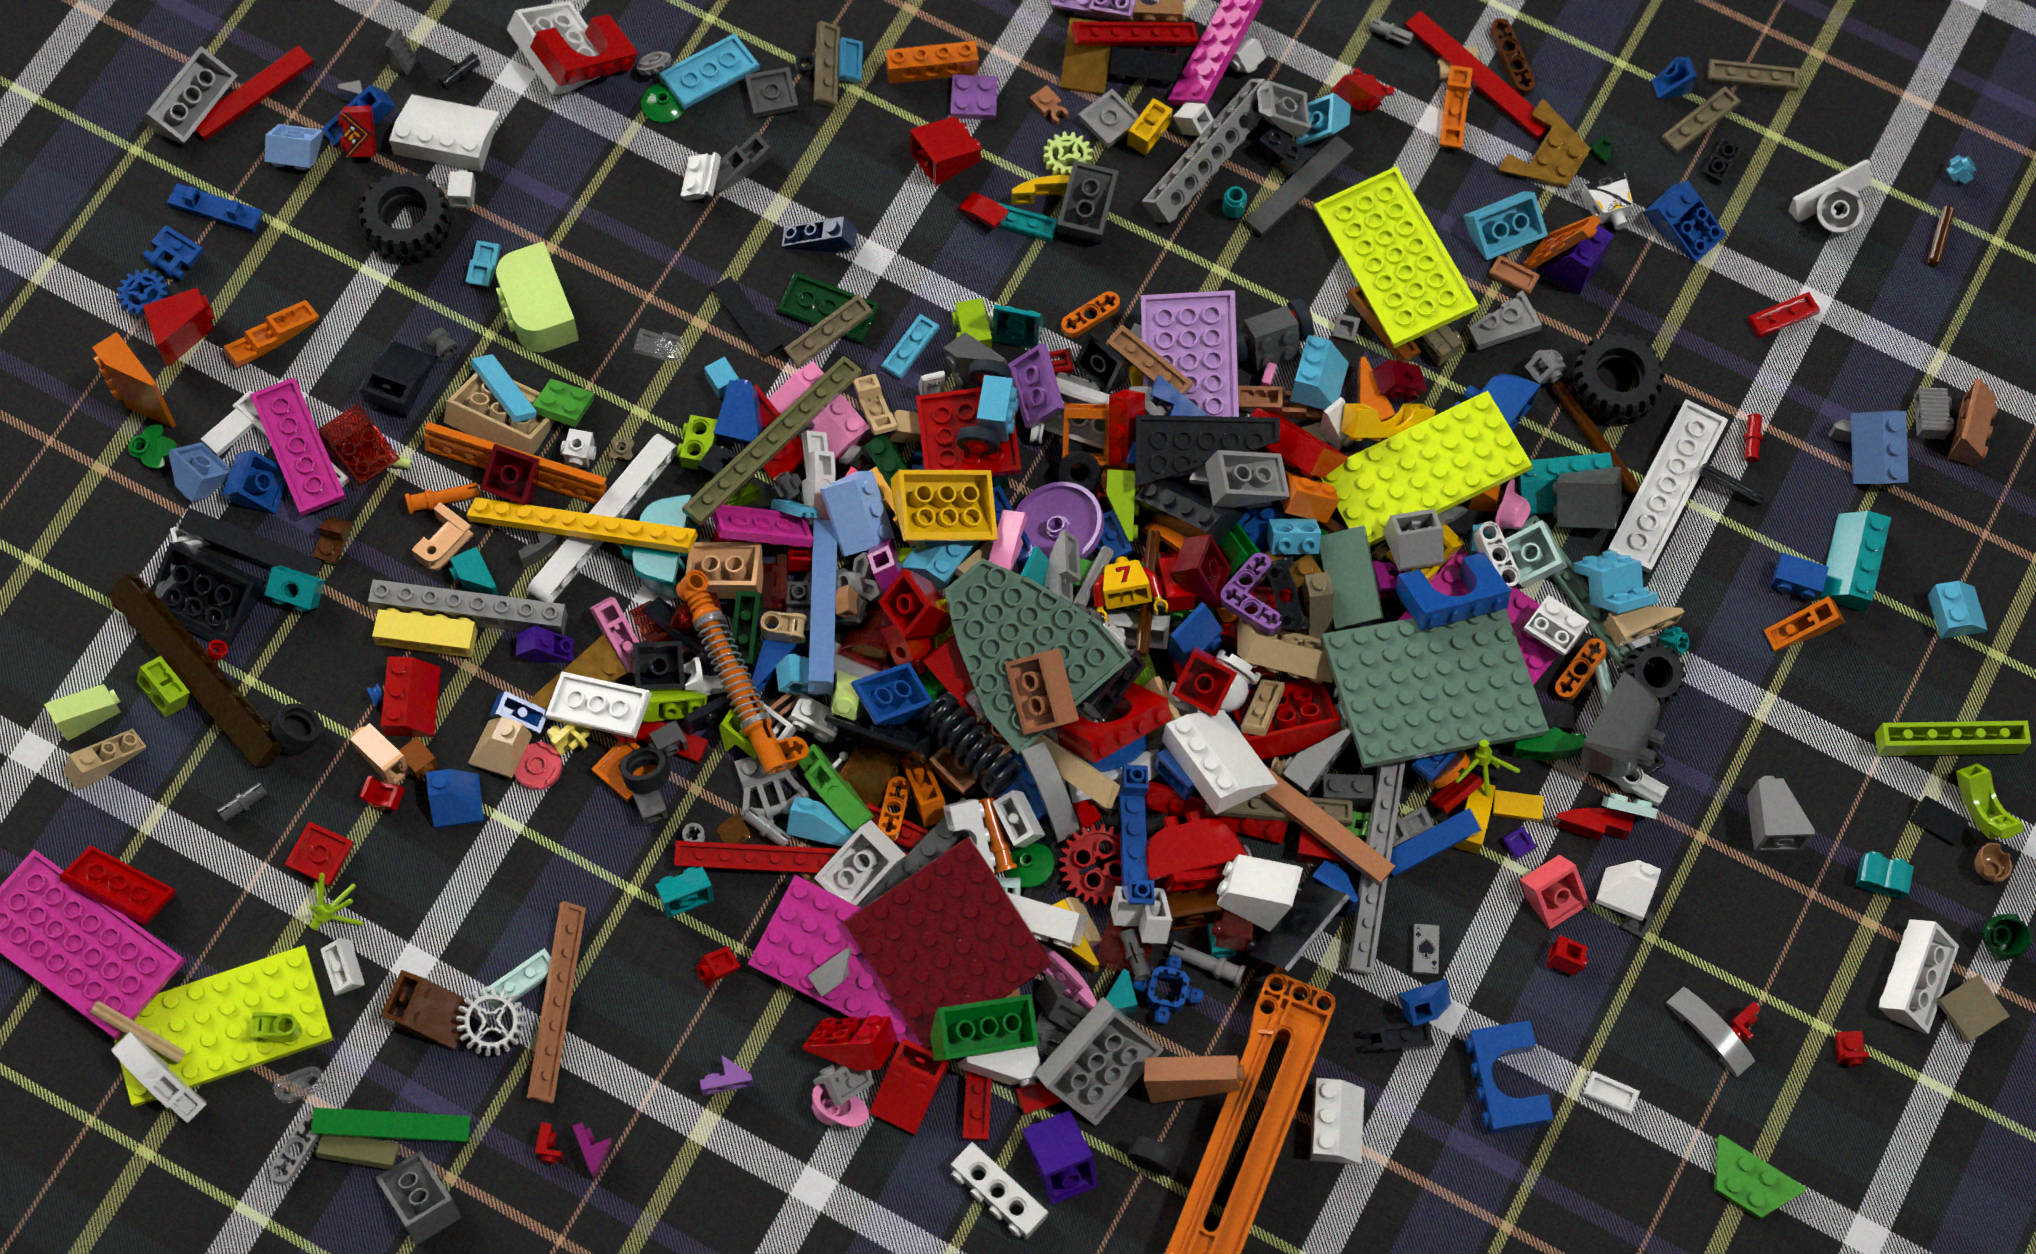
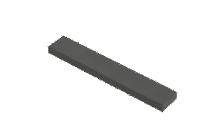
[1245,135,1354,237]

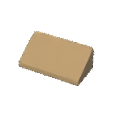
[1065,897,1102,948]

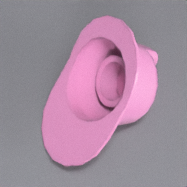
[1495,479,1531,532]
[811,1083,869,1127]

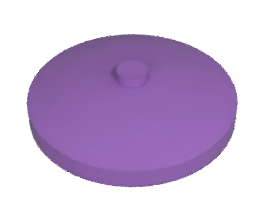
[1015,482,1104,560]

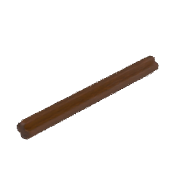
[1551,381,1640,495]
[1135,530,1161,657]

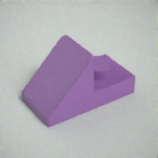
[700,1056,753,1096]

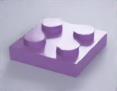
[951,74,998,120]

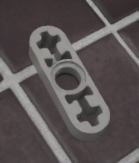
[269,1114,321,1185]

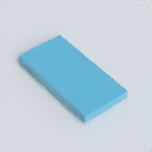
[659,33,760,109]

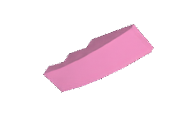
[989,510,1028,573]

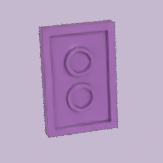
[1008,343,1064,429]

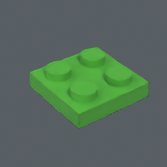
[532,379,594,427]

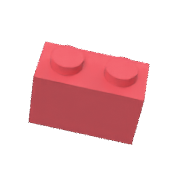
[1520,855,1590,929]

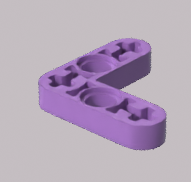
[1220,553,1282,635]

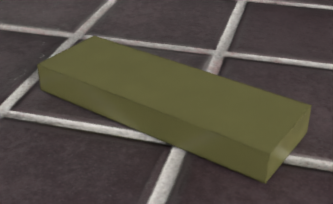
[316,1135,400,1170]

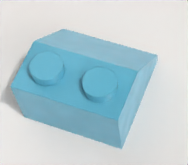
[1928,581,1988,639]

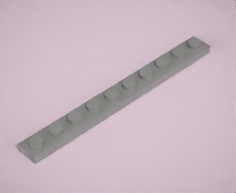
[1346,761,1406,975]

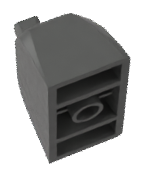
[1579,671,1666,777]

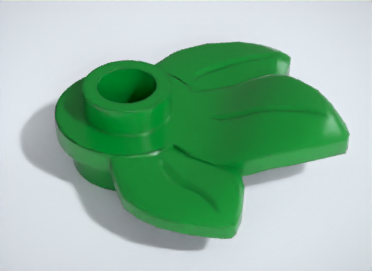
[128,425,177,469]

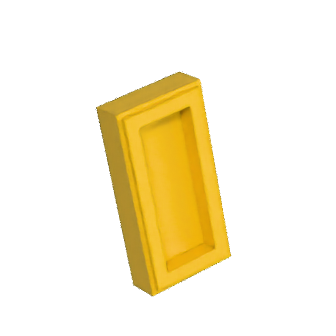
[1492,790,1544,822]

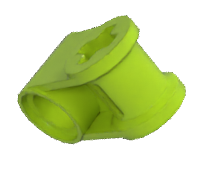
[249,1012,302,1043]

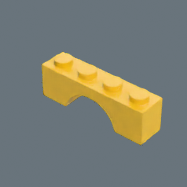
[1340,404,1435,441]

